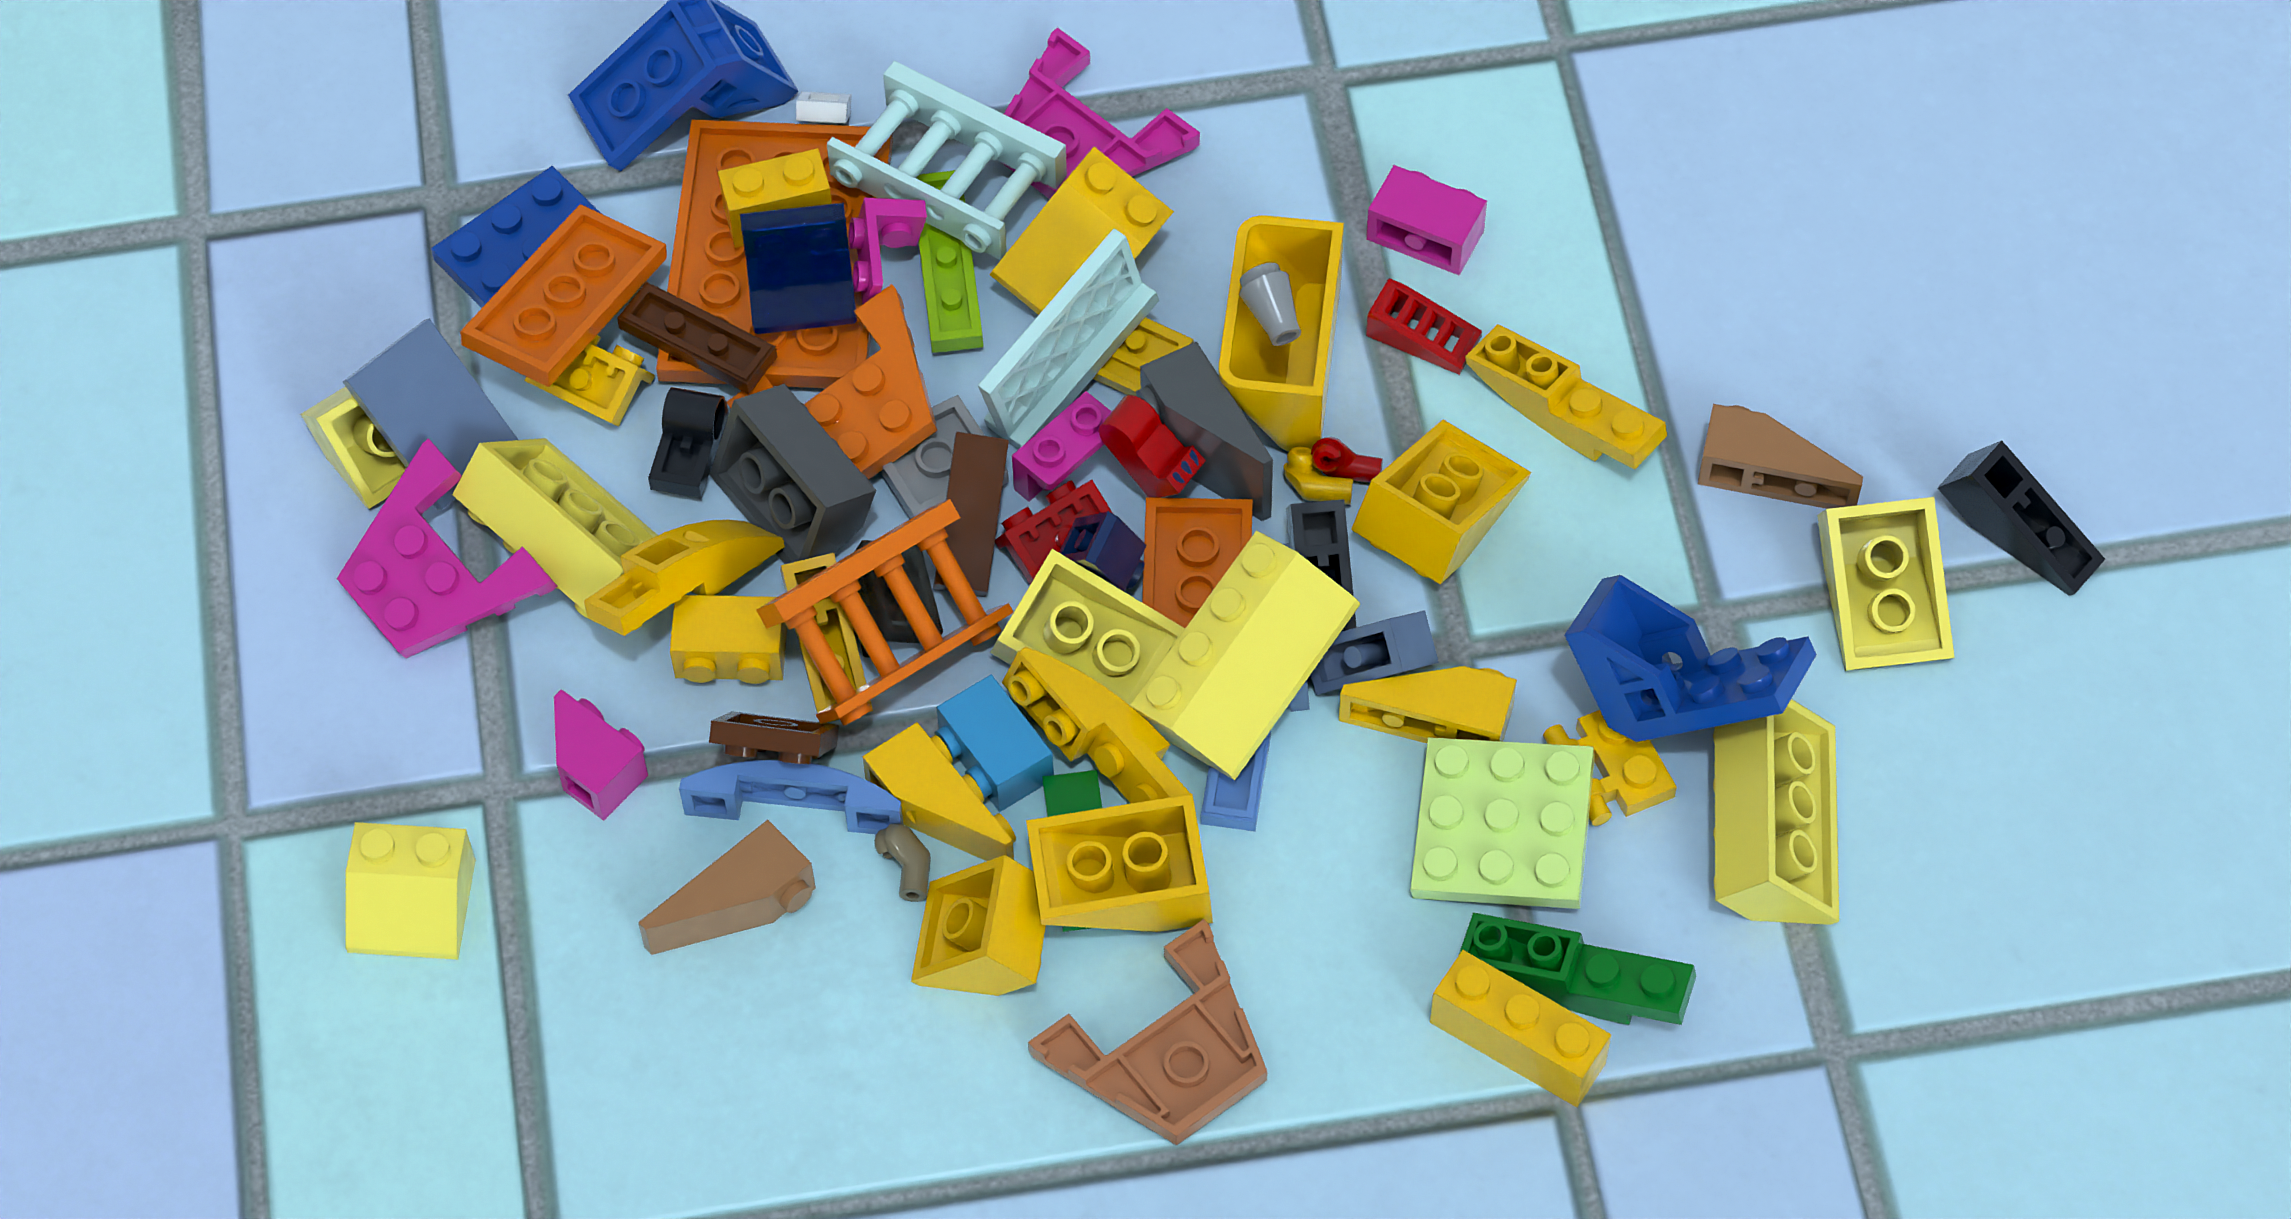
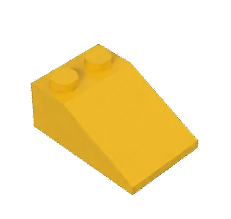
[989,146,1174,315]
[1351,419,1531,584]
[1026,794,1213,932]

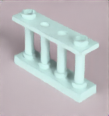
[827,61,1067,260]

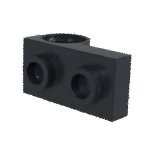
[648,387,728,498]

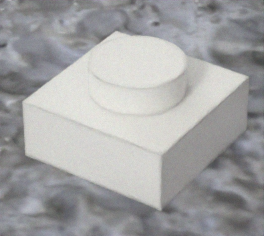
[796,91,851,125]

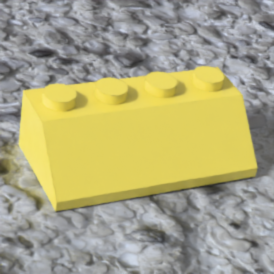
[452,438,658,618]
[1130,530,1360,780]
[1713,699,1839,925]

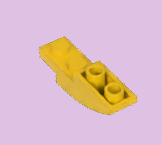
[1465,324,1667,470]
[584,519,785,636]
[1001,647,1191,804]

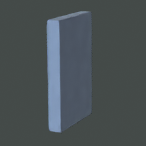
[343,318,518,510]

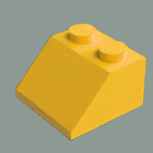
[911,855,1046,996]

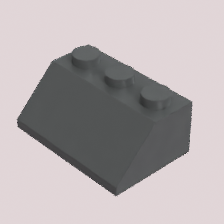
[709,384,877,564]

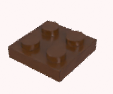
[709,711,839,764]

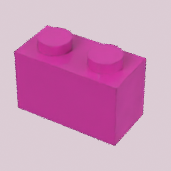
[1366,165,1487,276]

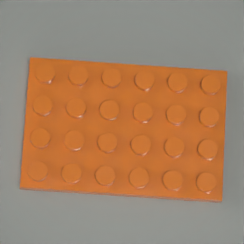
[656,119,893,388]

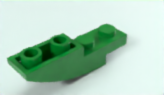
[1458,912,1696,1025]

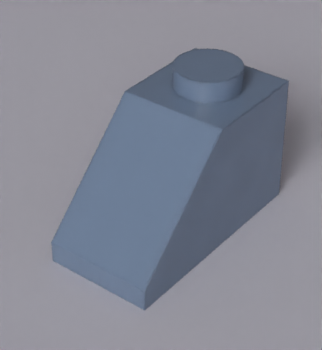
[1311,610,1439,695]

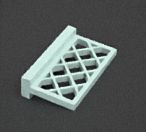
[978,228,1159,449]

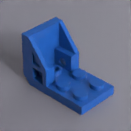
[568,0,798,171]
[1564,575,1817,742]

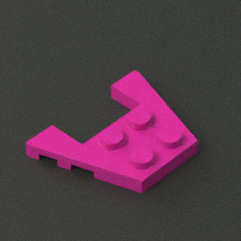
[1002,27,1200,199]
[336,438,557,658]

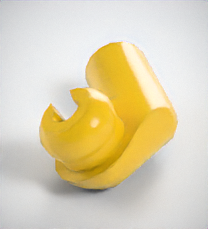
[1283,446,1353,505]

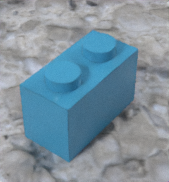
[935,674,1054,813]

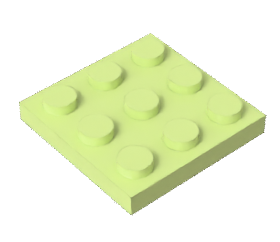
[1410,737,1595,909]

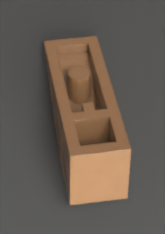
[1698,404,1863,509]
[638,820,816,955]

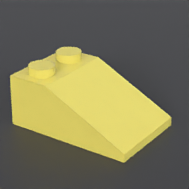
[1817,497,1955,671]
[990,549,1185,705]

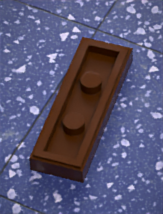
[617,282,777,394]
[933,431,1009,597]

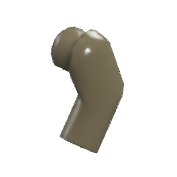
[874,824,931,902]

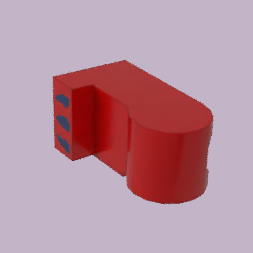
[1098,395,1206,498]

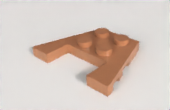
[1028,919,1267,1145]

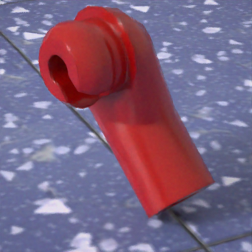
[1311,437,1383,483]

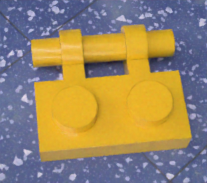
[1543,710,1677,826]

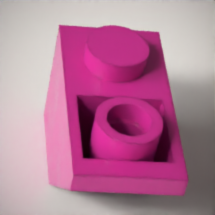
[554,689,648,821]

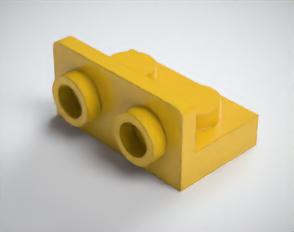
[524,335,655,427]

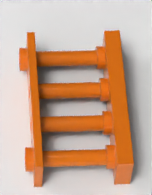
[756,499,1014,726]

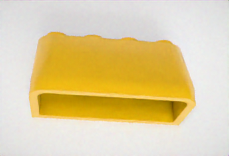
[1219,215,1344,451]

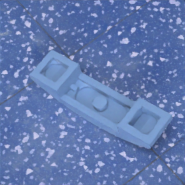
[679,760,904,834]

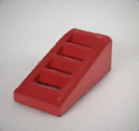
[1366,278,1482,375]

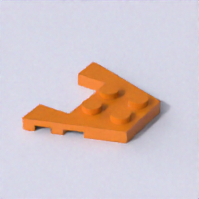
[727,284,938,479]

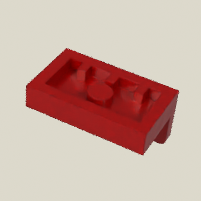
[995,479,1113,585]

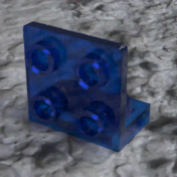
[740,203,857,334]

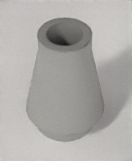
[1239,263,1301,346]

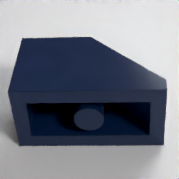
[1059,511,1147,592]

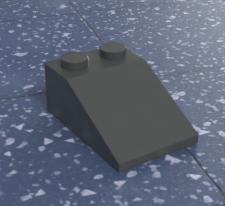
[1136,341,1273,521]

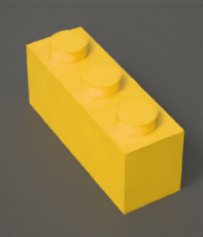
[1430,950,1612,1107]

